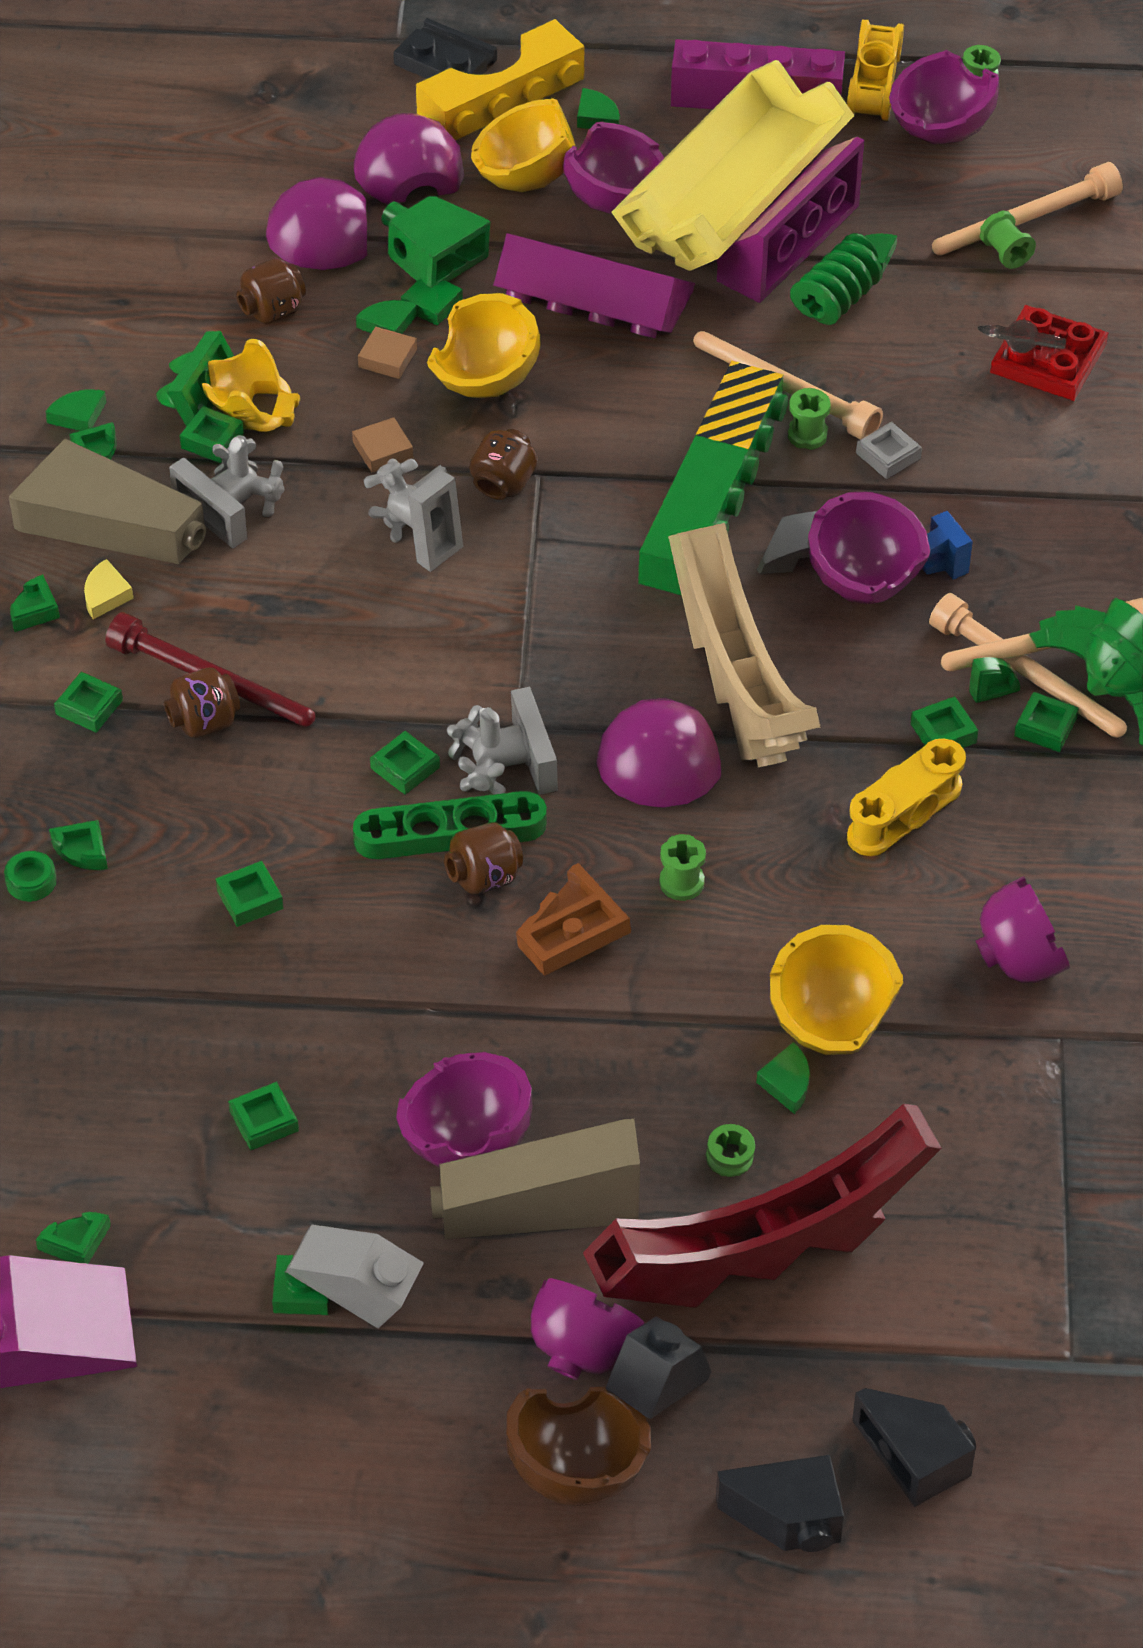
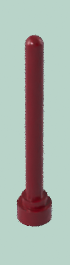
[105,612,315,727]

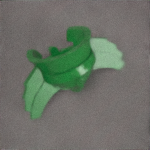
[1029,598,1143,746]

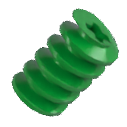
[790,233,883,325]

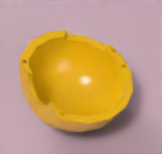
[471,98,576,192]
[427,293,540,398]
[770,925,903,1055]

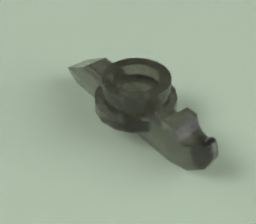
[978,320,1067,353]

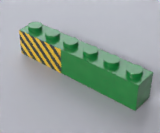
[638,361,788,596]

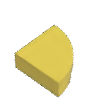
[84,559,134,620]

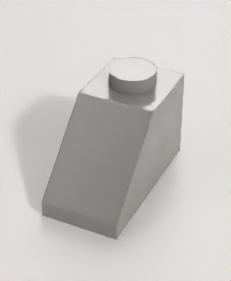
[285,1225,424,1329]

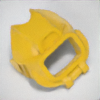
[201,339,300,432]

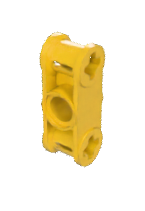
[847,19,904,121]
[847,738,966,856]

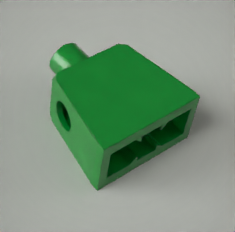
[381,196,491,288]

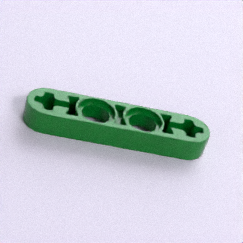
[353,791,547,859]

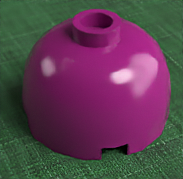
[975,876,1070,983]
[531,1278,645,1380]

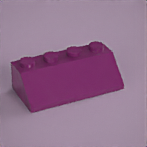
[671,39,845,110]
[716,137,864,303]
[493,233,695,338]

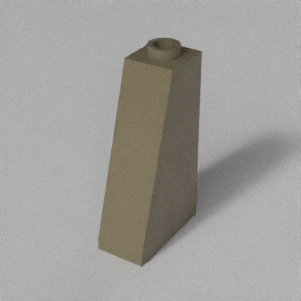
[9,439,206,564]
[430,1119,640,1239]

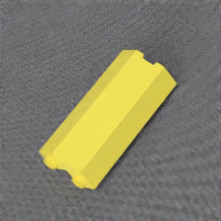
[611,60,854,271]

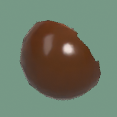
[506,1386,651,1506]

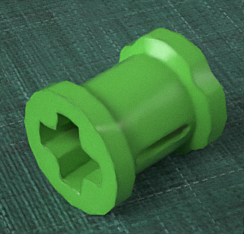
[980,210,1036,269]
[788,388,831,450]
[659,834,706,901]

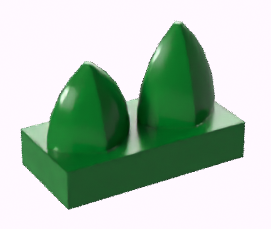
[156,331,234,426]

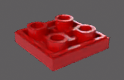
[990,305,1109,401]

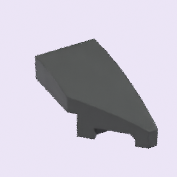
[757,511,817,574]

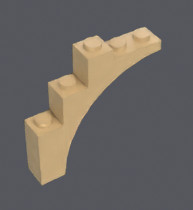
[668,523,820,767]

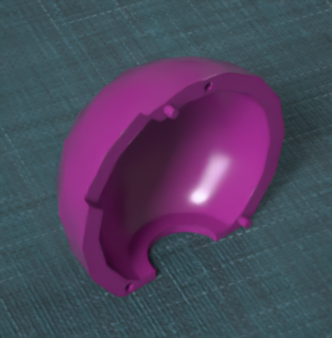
[889,50,1000,144]
[353,113,465,205]
[563,122,665,214]
[265,177,367,270]
[808,492,930,604]
[596,698,721,808]
[396,1052,532,1168]

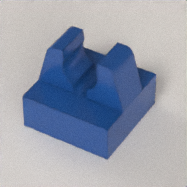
[922,511,973,580]

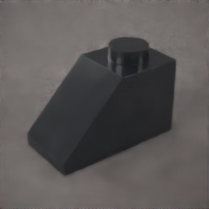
[606,1316,712,1419]
[852,1388,976,1507]
[716,1455,844,1552]

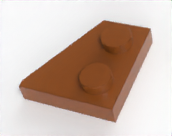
[516,863,631,976]

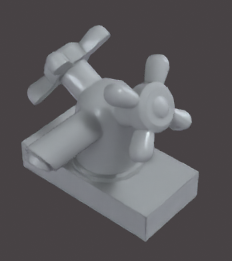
[169,435,285,548]
[364,459,463,572]
[447,686,558,795]

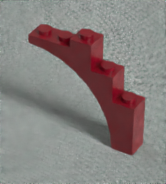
[583,1103,942,1308]

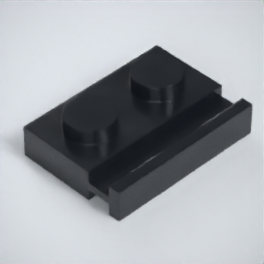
[393,18,497,79]

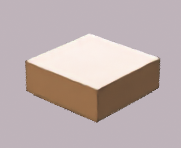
[358,326,417,379]
[352,417,414,473]

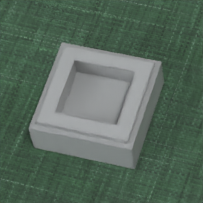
[856,421,922,479]

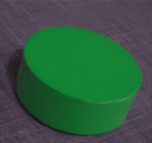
[4,851,57,902]

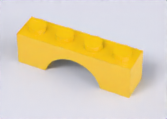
[416,19,585,140]

